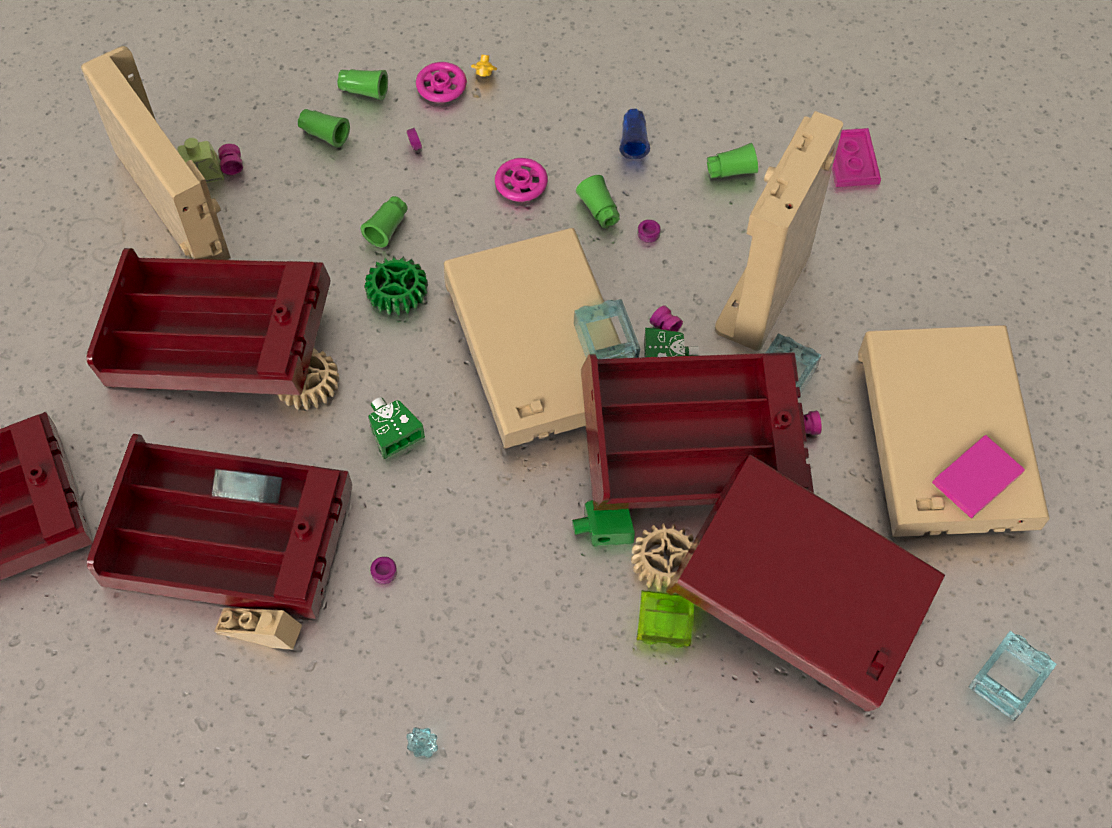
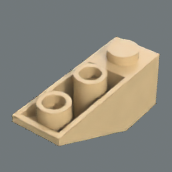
[214,608,302,649]

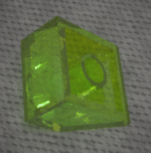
[637,590,694,648]

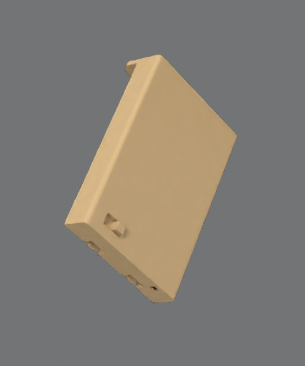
[81,46,231,260]
[715,111,843,351]
[443,228,627,448]
[858,325,1050,537]

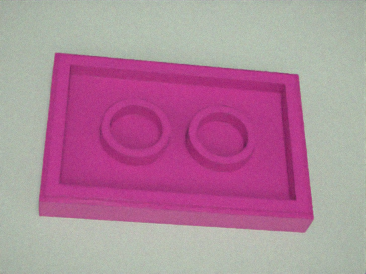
[832,128,881,187]
[932,435,1025,519]

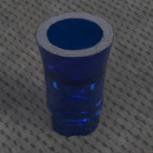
[619,109,650,159]

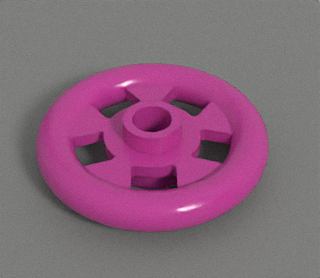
[416,62,467,103]
[495,158,548,202]

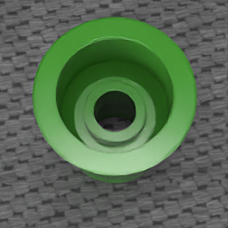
[337,69,388,100]
[298,109,350,148]
[707,143,758,179]
[576,175,620,228]
[360,196,408,248]

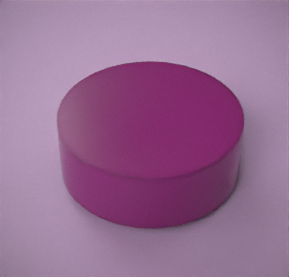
[406,128,422,151]
[638,220,661,243]
[370,557,397,584]

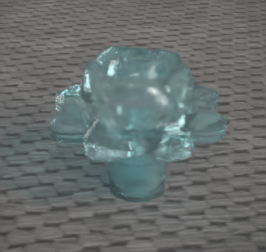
[406,727,438,758]

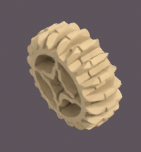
[278,348,340,411]
[631,523,694,592]

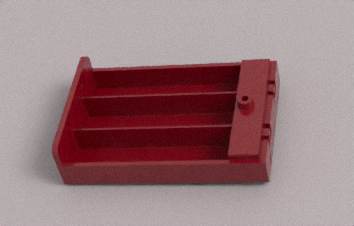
[86,248,331,395]
[581,352,814,511]
[0,412,93,581]
[87,434,352,619]
[665,454,945,712]

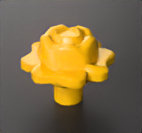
[471,55,497,77]

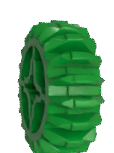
[364,256,428,316]

